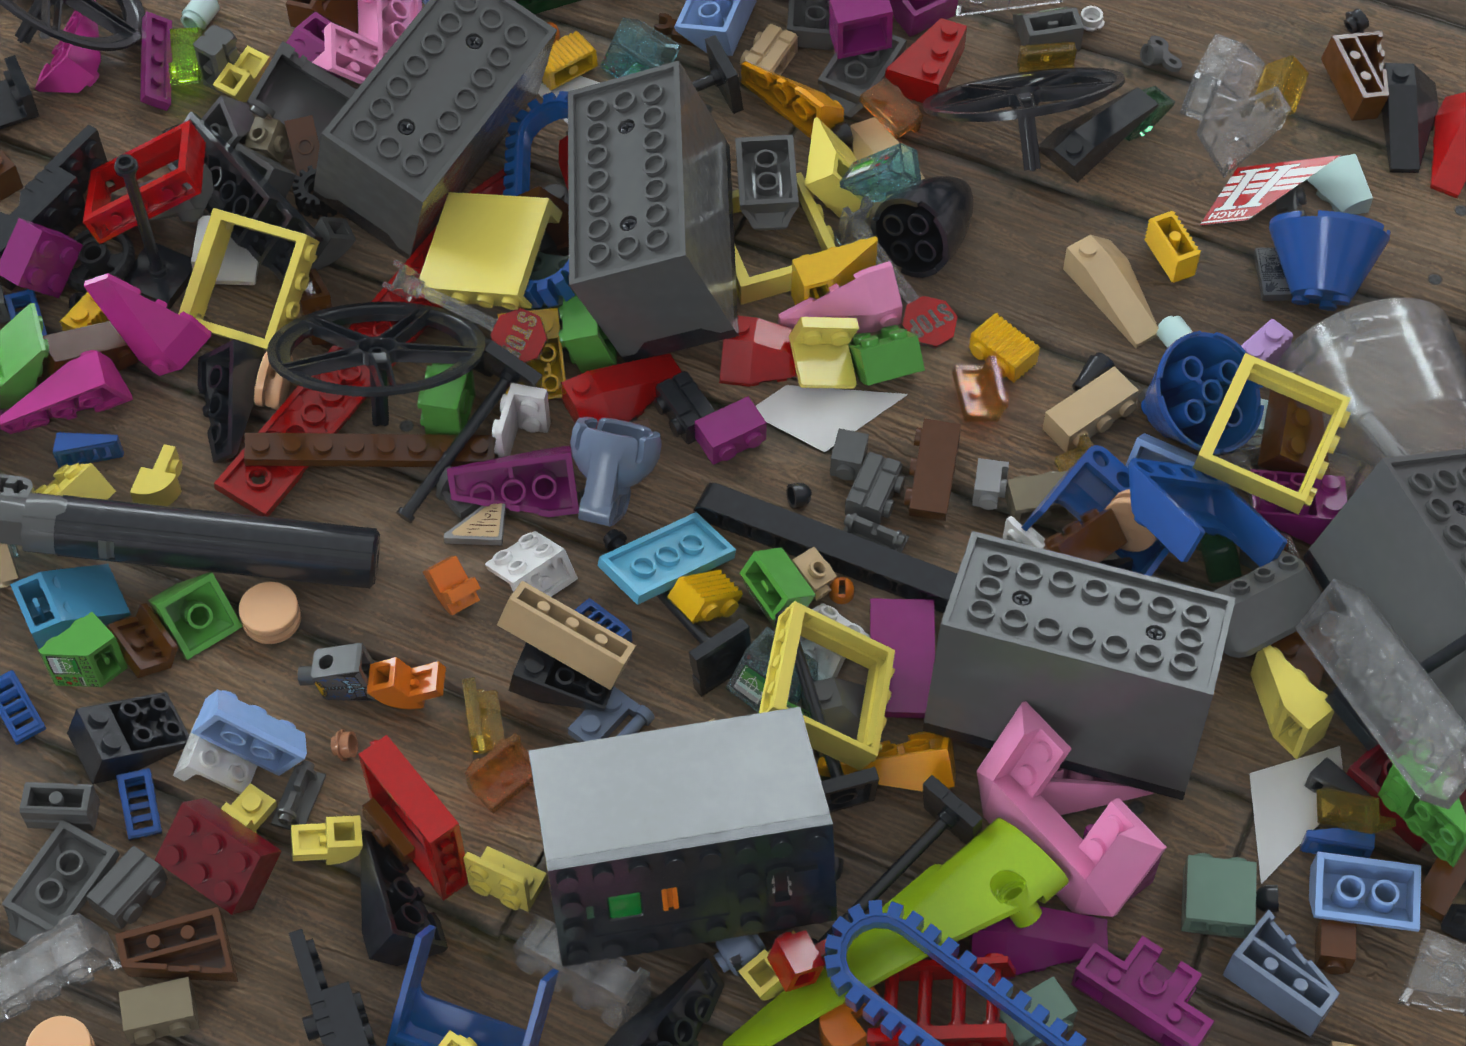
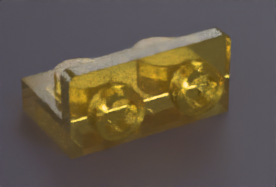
[462,677,506,755]

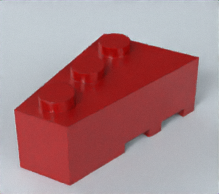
[884,18,967,103]

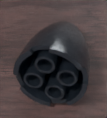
[870,176,973,278]

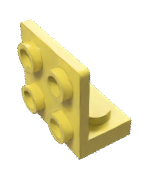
[789,317,859,389]
[463,846,548,912]

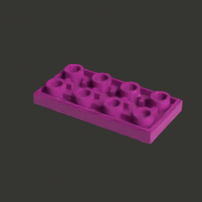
[870,598,935,718]

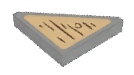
[444,503,506,546]

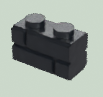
[654,371,715,445]

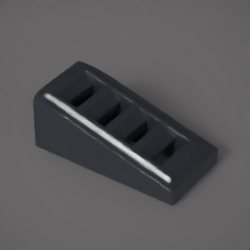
[1304,757,1378,820]

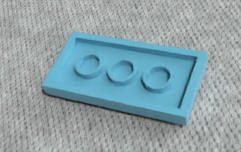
[597,512,736,605]

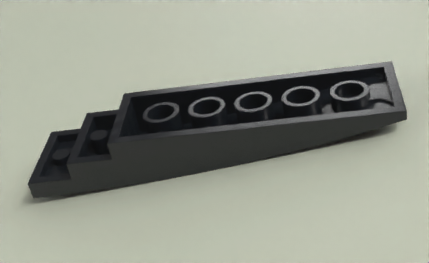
[167,111,323,283]

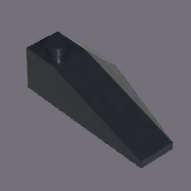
[1381,63,1438,173]
[1038,87,1159,183]
[197,339,264,463]
[360,830,448,966]
[604,958,725,1046]

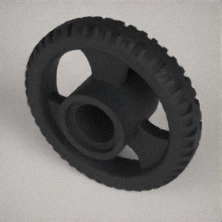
[67,228,135,293]

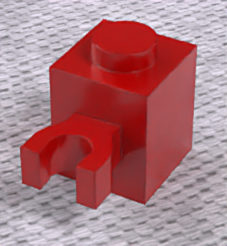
[767,930,826,992]

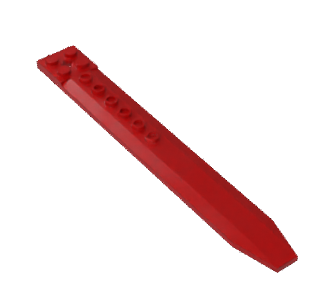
[214,168,507,517]

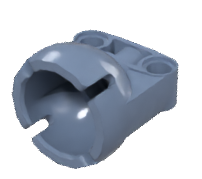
[570,417,662,527]

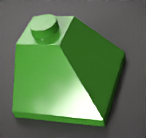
[148,572,243,660]

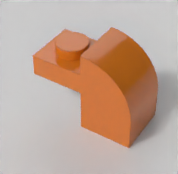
[422,555,481,615]
[367,657,446,709]
[818,987,879,1046]

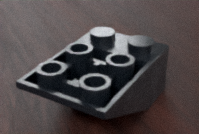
[508,642,614,711]
[67,692,189,784]

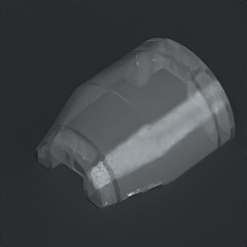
[1277,298,1466,501]

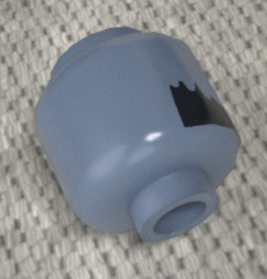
[713,934,767,977]

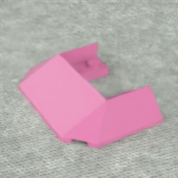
[312,0,422,84]
[976,701,1167,917]

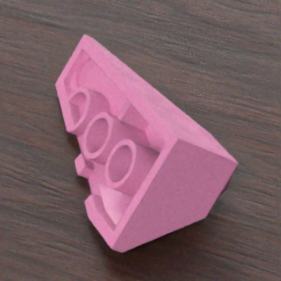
[778,261,903,333]
[1040,767,1154,816]

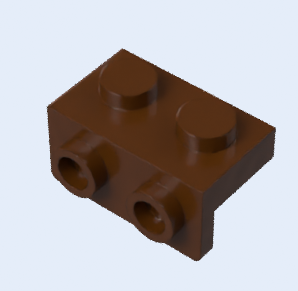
[107,603,178,678]

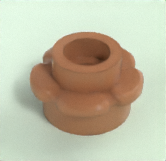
[331,729,358,762]

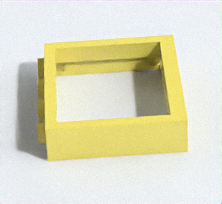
[732,172,836,305]
[178,208,319,351]
[1193,353,1351,515]
[759,601,895,771]

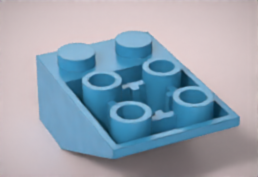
[10,564,131,649]

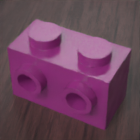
[695,396,767,465]

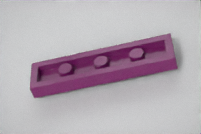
[140,11,172,111]

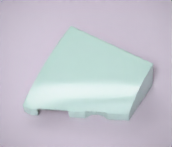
[1303,154,1373,215]

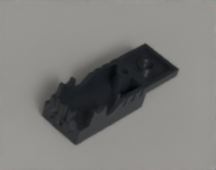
[0,124,108,291]
[289,929,377,1046]

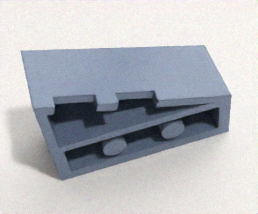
[1223,909,1340,1038]

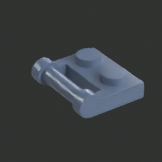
[568,686,655,742]

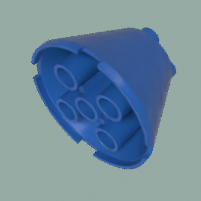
[1269,210,1391,311]
[1141,331,1264,454]

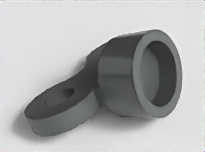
[1140,35,1182,72]

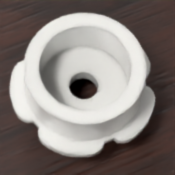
[1080,6,1105,32]

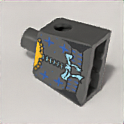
[298,643,377,701]

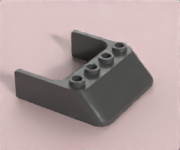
[1152,548,1328,658]

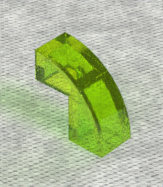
[168,27,202,85]

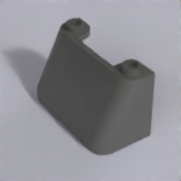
[247,41,358,144]

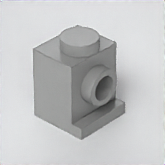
[972,458,1009,510]

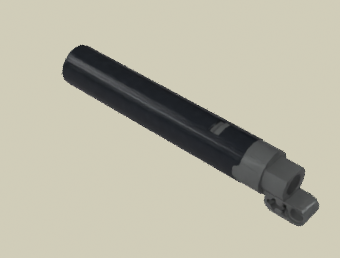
[0,474,380,589]

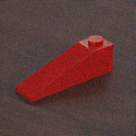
[1430,92,1466,199]
[719,316,797,387]
[561,353,682,428]

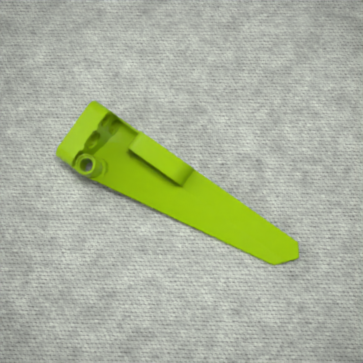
[723,818,1069,1046]

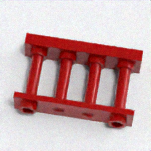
[867,953,1016,1046]

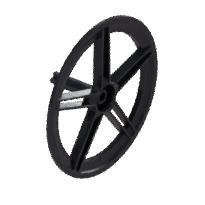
[0,0,145,51]
[923,67,1125,171]
[267,302,486,427]

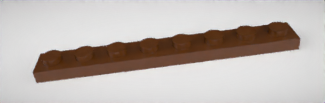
[244,433,495,467]

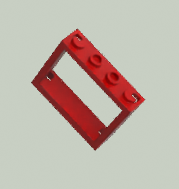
[83,120,206,244]
[358,735,468,901]

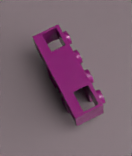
[1071,935,1214,1046]

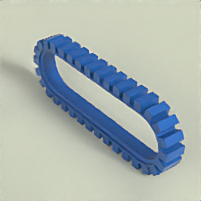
[503,91,575,308]
[824,900,1087,1046]

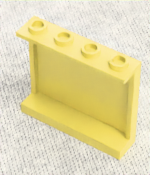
[416,192,562,310]

